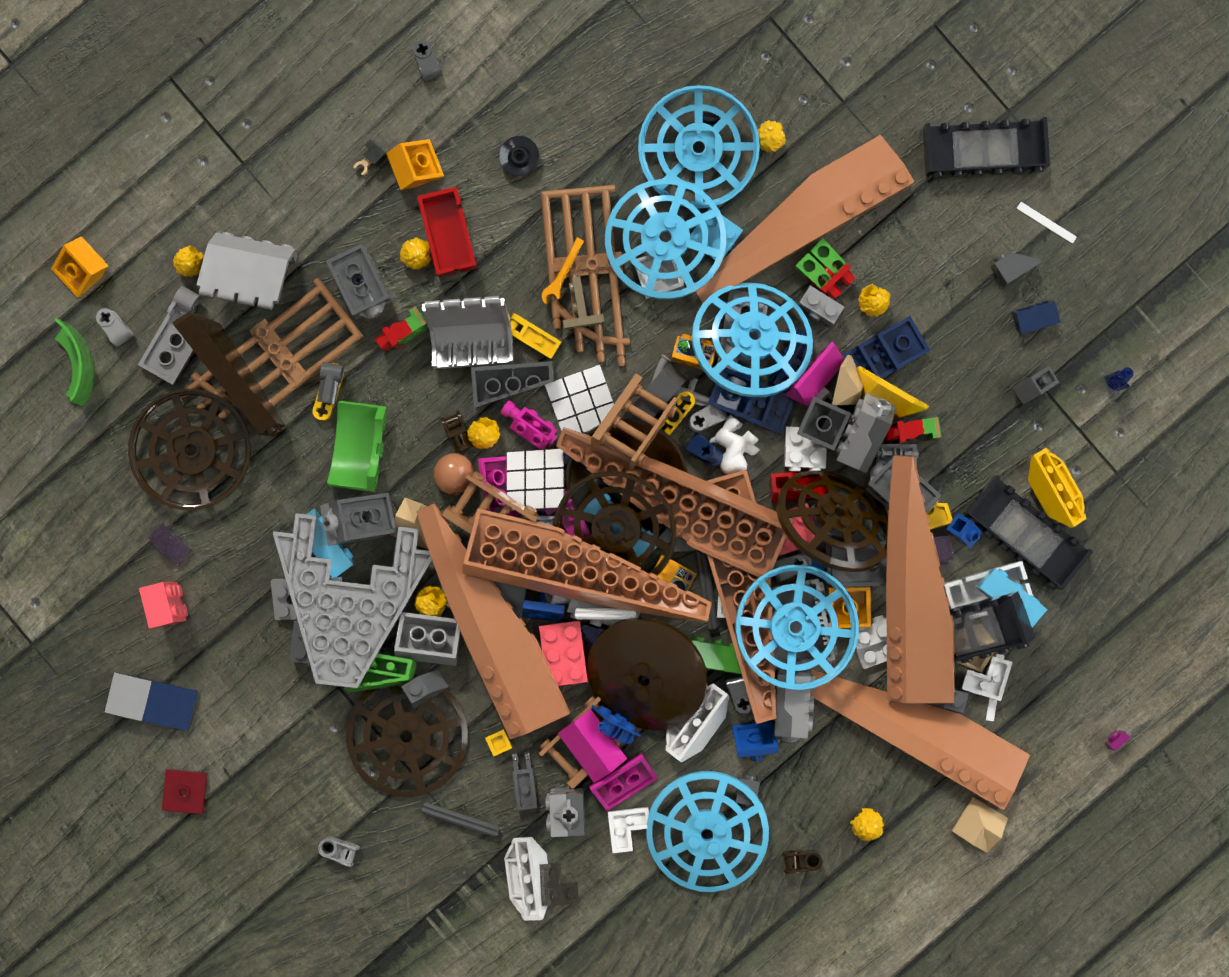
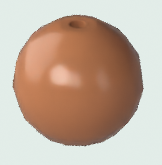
[433,453,475,495]

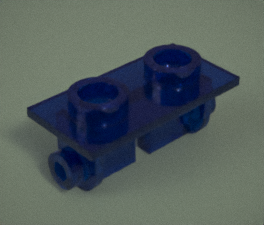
[1104,367,1134,391]

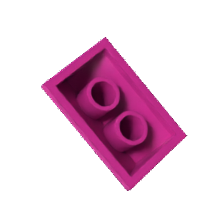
[785,342,844,406]
[478,456,519,517]
[558,709,627,783]
[590,752,658,811]

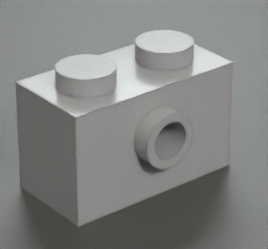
[798,286,844,327]

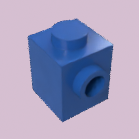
[946,513,983,548]

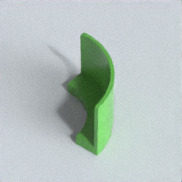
[54,318,95,407]
[327,401,386,492]

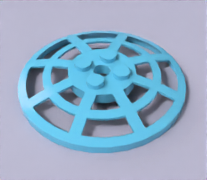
[638,85,760,209]
[605,179,726,299]
[691,283,813,397]
[735,565,859,690]
[646,771,769,892]

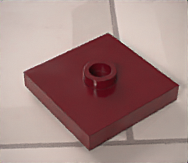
[162,769,208,814]

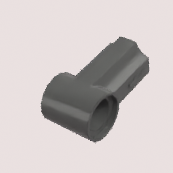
[317,362,344,404]

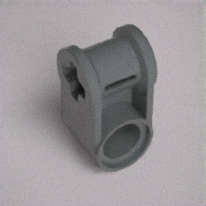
[413,40,443,82]
[725,674,752,714]

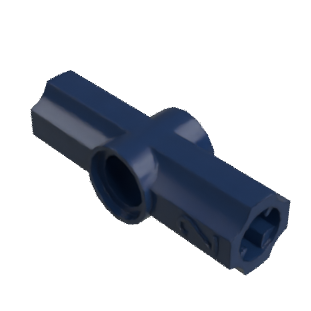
[768,329,813,386]

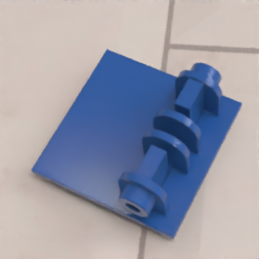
[591,705,641,744]

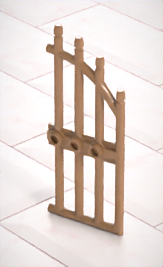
[541,185,630,366]
[181,277,364,420]

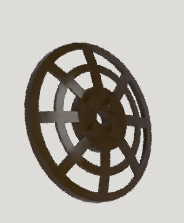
[128,389,251,510]
[554,471,677,576]
[776,471,888,572]
[346,675,468,797]

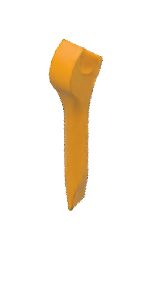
[542,237,584,304]

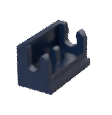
[1011,300,1061,334]

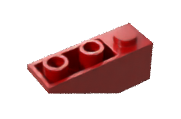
[769,472,828,502]

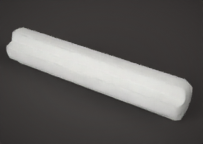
[575,608,636,619]

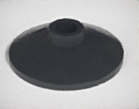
[499,136,539,176]

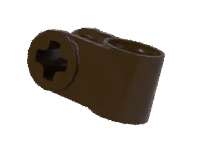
[782,849,822,874]

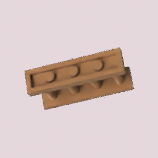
[591,374,678,470]
[442,471,539,534]
[539,696,622,789]

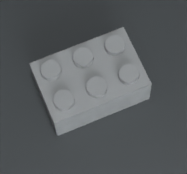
[394,612,461,666]

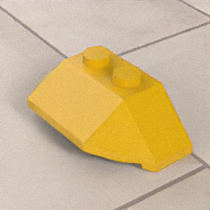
[856,366,929,419]
[1028,448,1086,528]

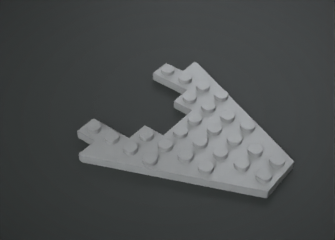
[273,513,432,688]

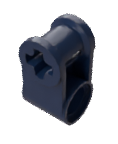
[684,432,723,467]

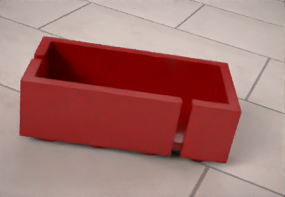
[417,186,478,278]

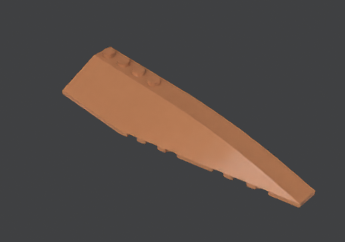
[696,135,915,304]
[556,427,794,581]
[886,455,954,703]
[707,470,776,724]
[416,504,570,740]
[462,509,712,623]
[807,669,1030,810]

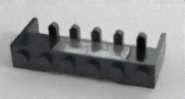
[923,117,1050,178]
[963,475,1093,590]
[949,591,1036,665]

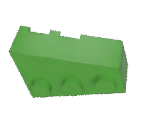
[690,636,741,674]
[344,653,417,693]

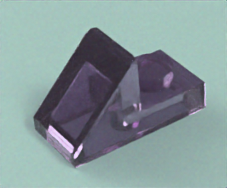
[148,523,192,565]

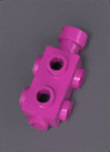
[500,400,558,450]

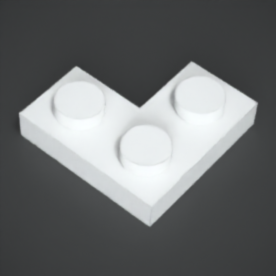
[961,656,1012,701]
[608,807,649,853]

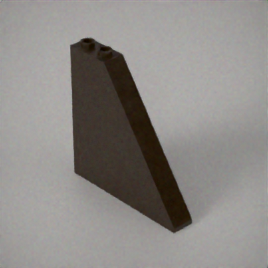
[172,311,285,437]

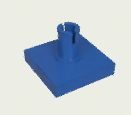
[523,592,565,622]
[732,720,779,762]

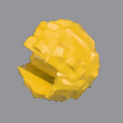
[757,120,786,152]
[400,237,432,270]
[173,245,204,277]
[858,283,890,316]
[467,417,500,449]
[414,586,447,617]
[850,808,884,841]

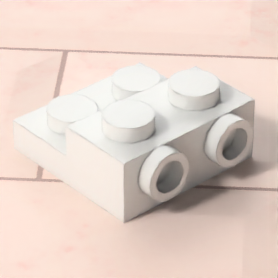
[635,255,684,299]
[784,427,827,472]
[855,615,887,670]

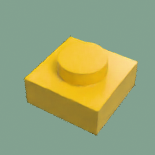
[485,729,513,756]

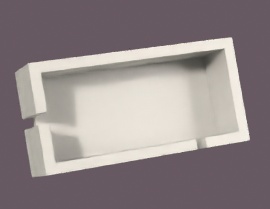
[944,561,1033,624]

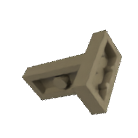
[563,276,604,330]

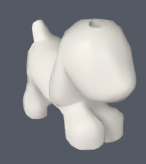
[710,414,759,474]

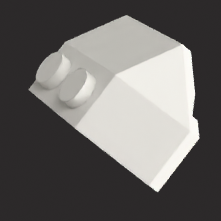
[666,684,729,762]
[504,837,552,921]

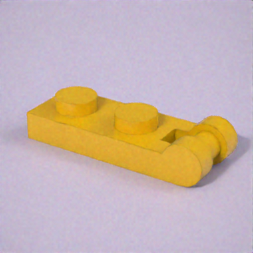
[511,313,562,359]

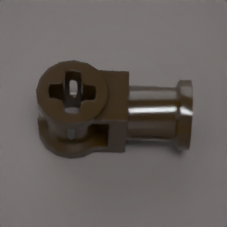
[440,410,473,453]

